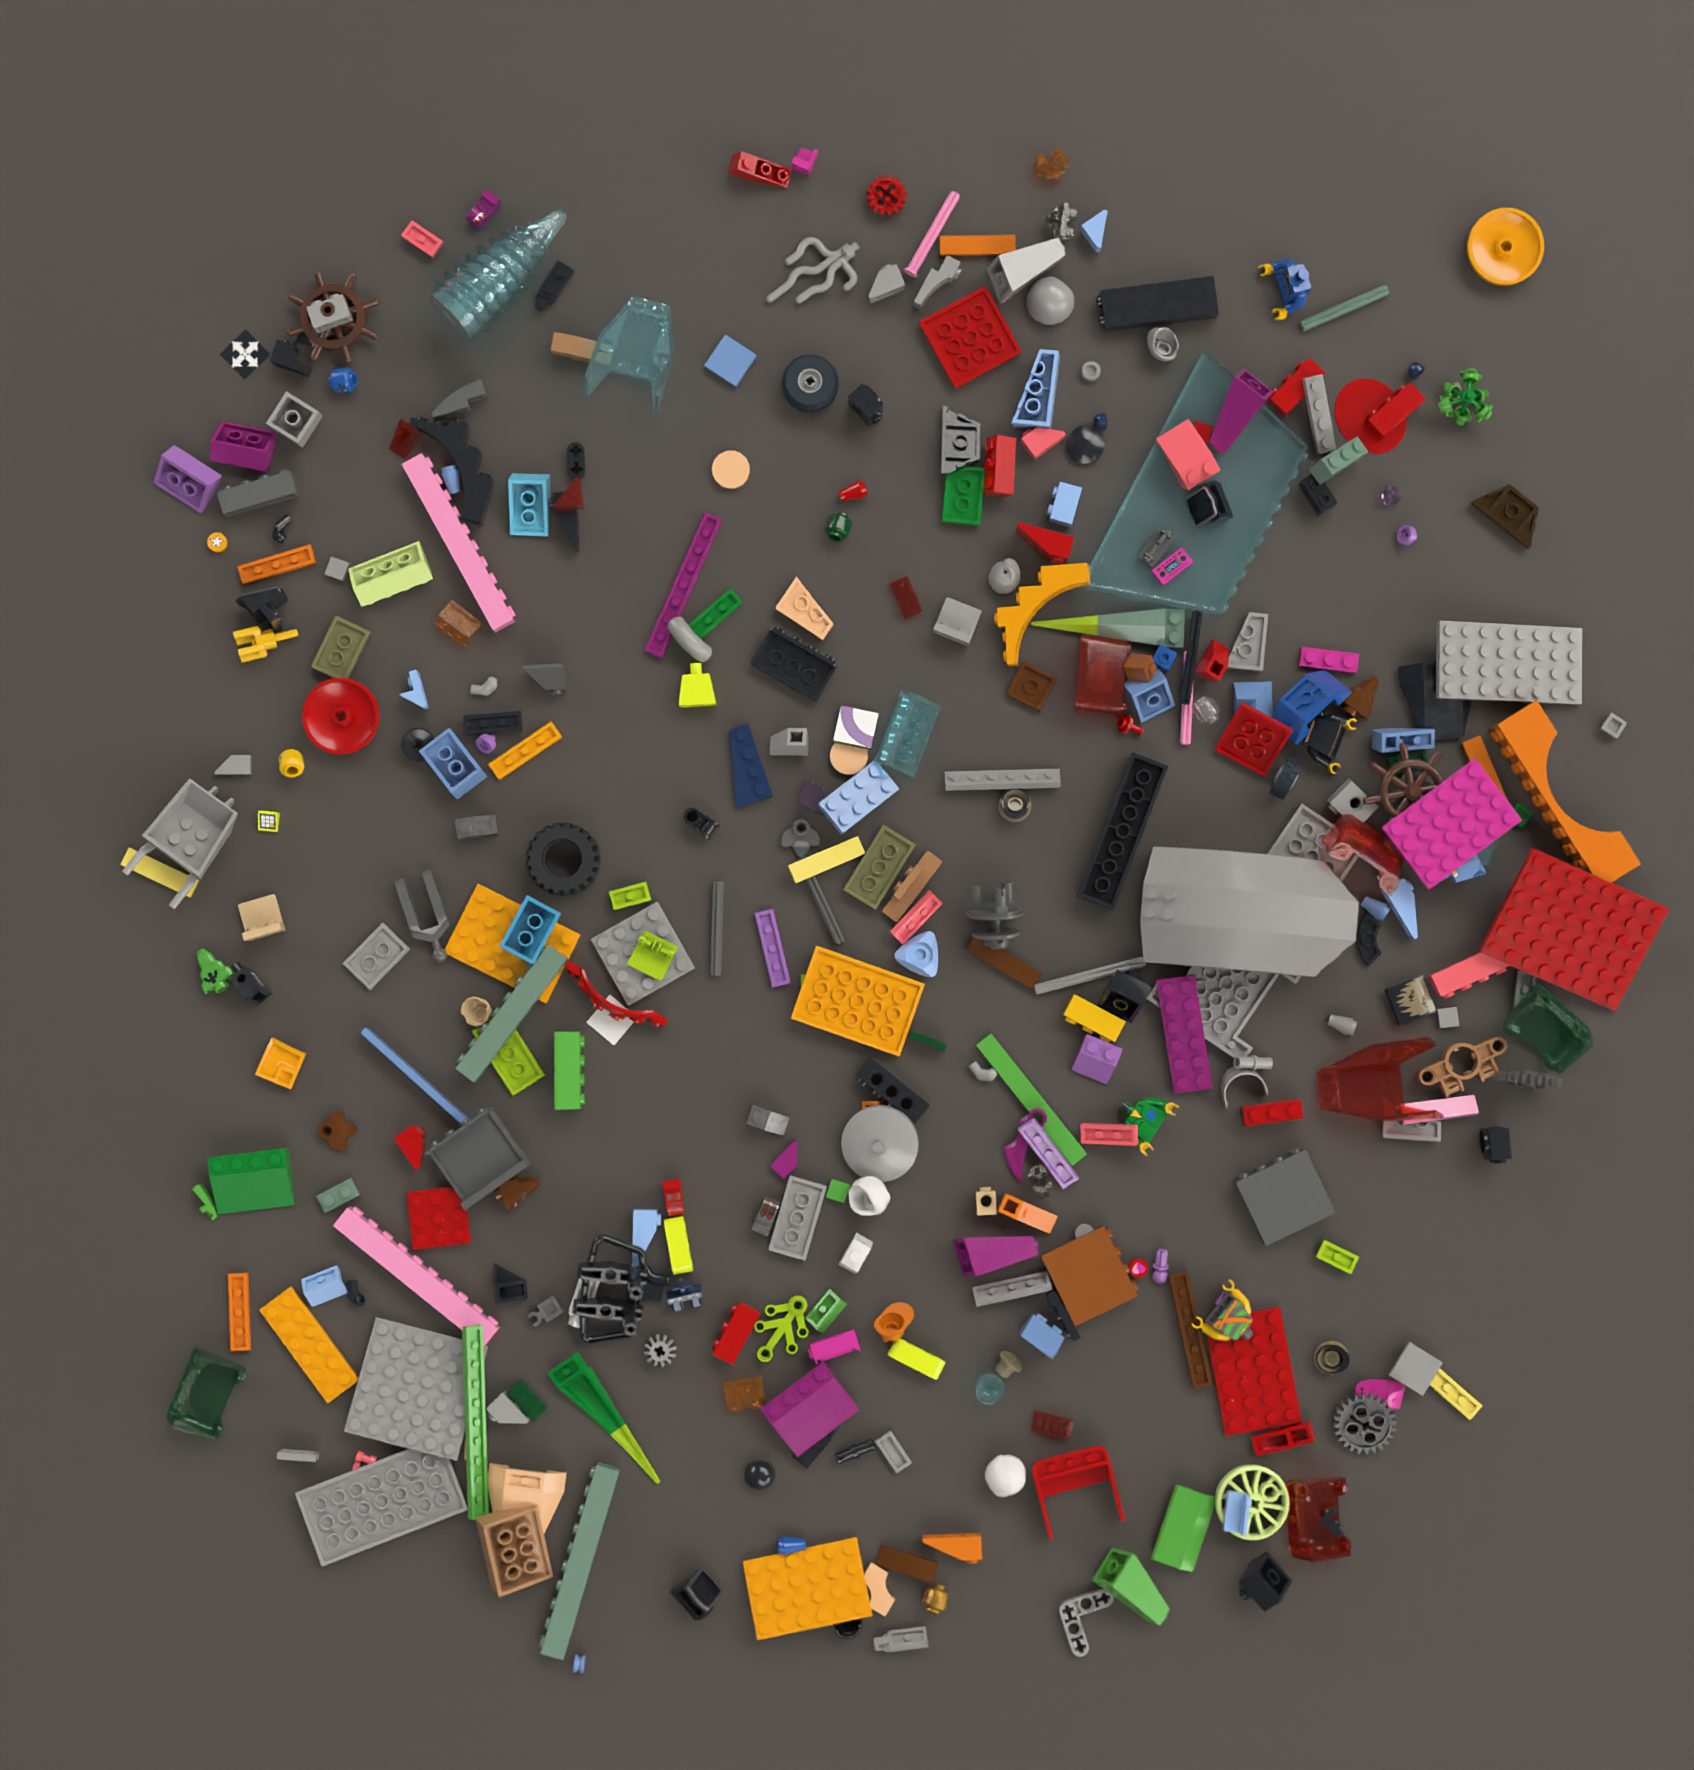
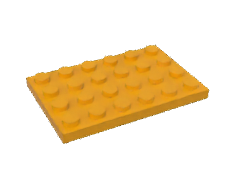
[445,884,581,1004]
[791,946,925,1057]
[743,1537,873,1640]

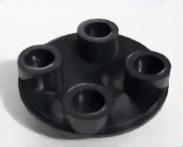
[1066,426,1104,464]

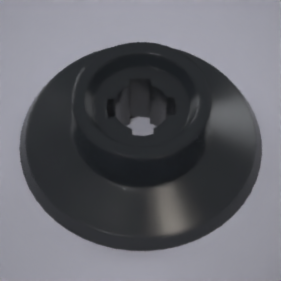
[401,728,435,762]

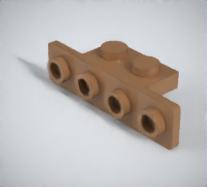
[882,851,942,922]

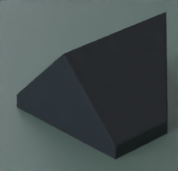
[493,1263,528,1304]

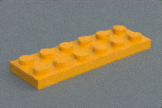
[260,1286,359,1403]

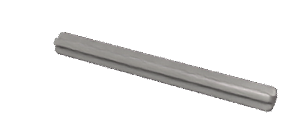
[1034,956,1146,994]

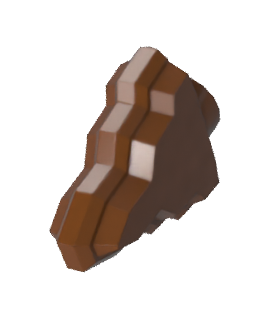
[1342,676,1379,721]
[494,1174,541,1211]

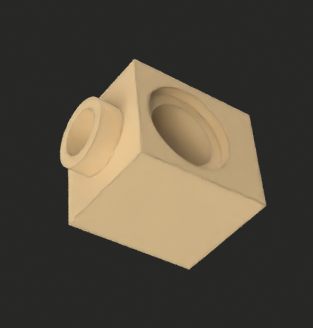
[975,1187,997,1215]

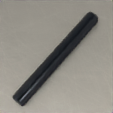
[1180,611,1203,705]

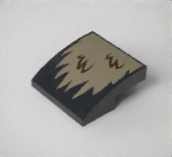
[1385,975,1437,1026]

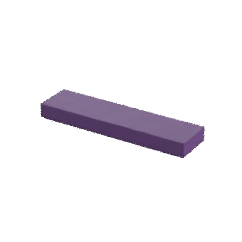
[755,909,791,988]
[1018,1117,1079,1189]

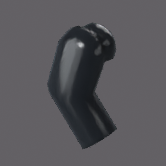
[272,514,292,543]
[347,1280,366,1307]

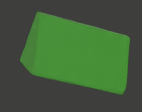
[805,1289,847,1333]

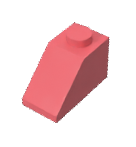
[1021,427,1066,460]

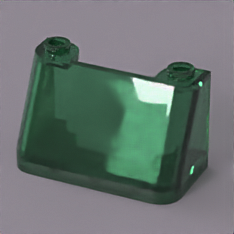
[1503,983,1594,1075]
[167,1347,246,1441]

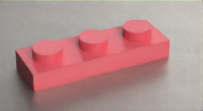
[890,890,943,945]
[1080,1123,1138,1146]

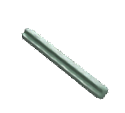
[1300,285,1389,331]

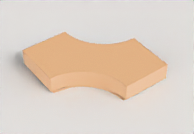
[864,1562,895,1616]

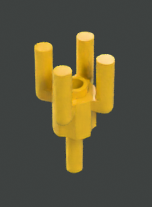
[233,626,299,663]

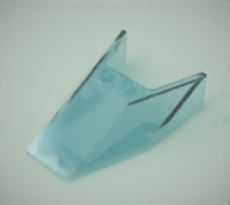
[584,296,674,415]

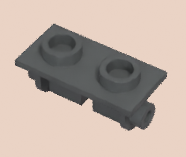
[1137,526,1175,568]

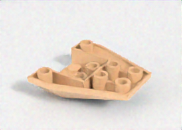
[488,1463,567,1533]

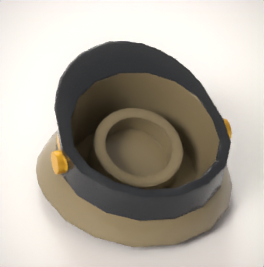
[998,789,1032,822]
[1313,1341,1350,1375]

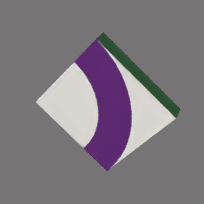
[833,706,878,750]

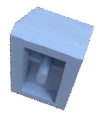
[1080,210,1107,253]

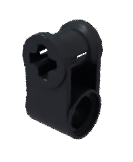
[684,808,720,840]

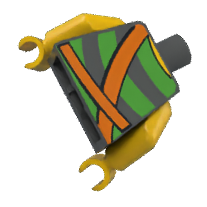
[1191,1280,1253,1341]

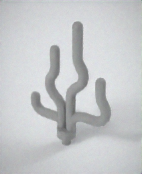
[766,237,859,304]

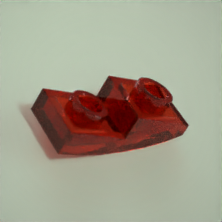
[889,575,923,619]

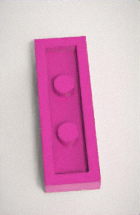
[1299,647,1359,674]

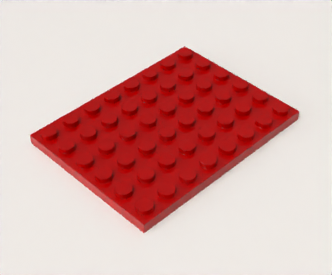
[1478,848,1669,1011]

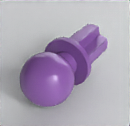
[1152,1249,1169,1284]

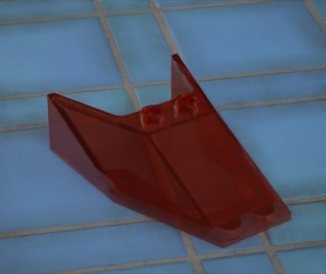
[1317,1037,1444,1121]

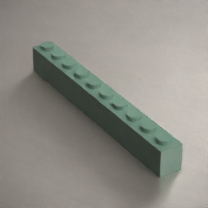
[539,1462,620,1660]

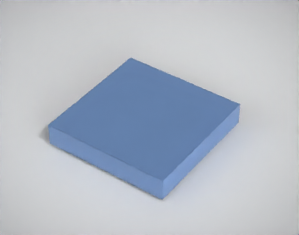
[704,334,757,388]

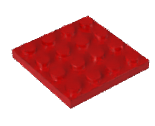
[919,286,1022,389]

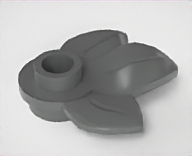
[781,819,820,857]

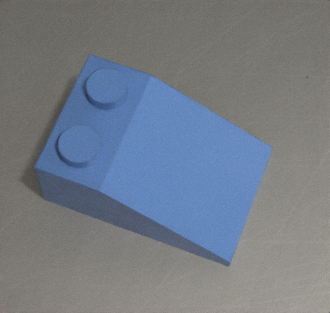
[419,728,488,800]

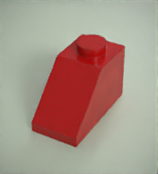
[394,1124,426,1170]

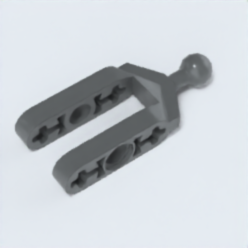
[394,869,451,963]

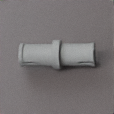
[1233,1055,1273,1071]

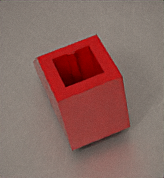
[1195,639,1229,682]

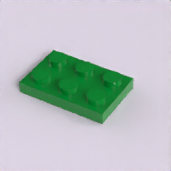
[942,467,985,526]

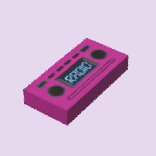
[1151,547,1193,586]

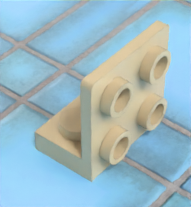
[238,894,286,941]

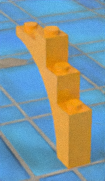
[994,563,1090,667]

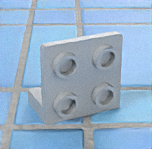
[933,597,982,646]

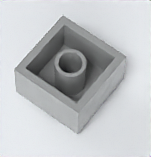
[266,391,323,448]

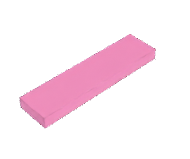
[1399,1095,1479,1125]

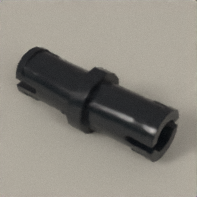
[836,1438,876,1465]

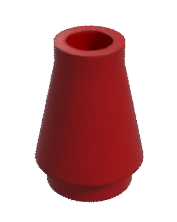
[839,480,869,502]

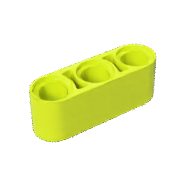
[664,1216,693,1275]
[887,1338,946,1380]

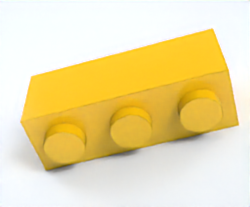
[1063,994,1126,1043]

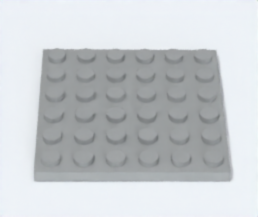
[344,1317,489,1461]

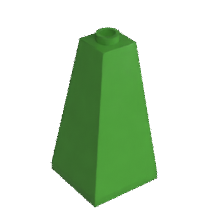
[1092,1548,1170,1626]

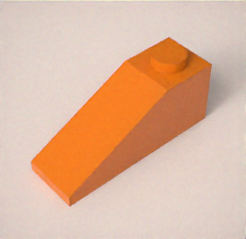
[922,1533,982,1563]

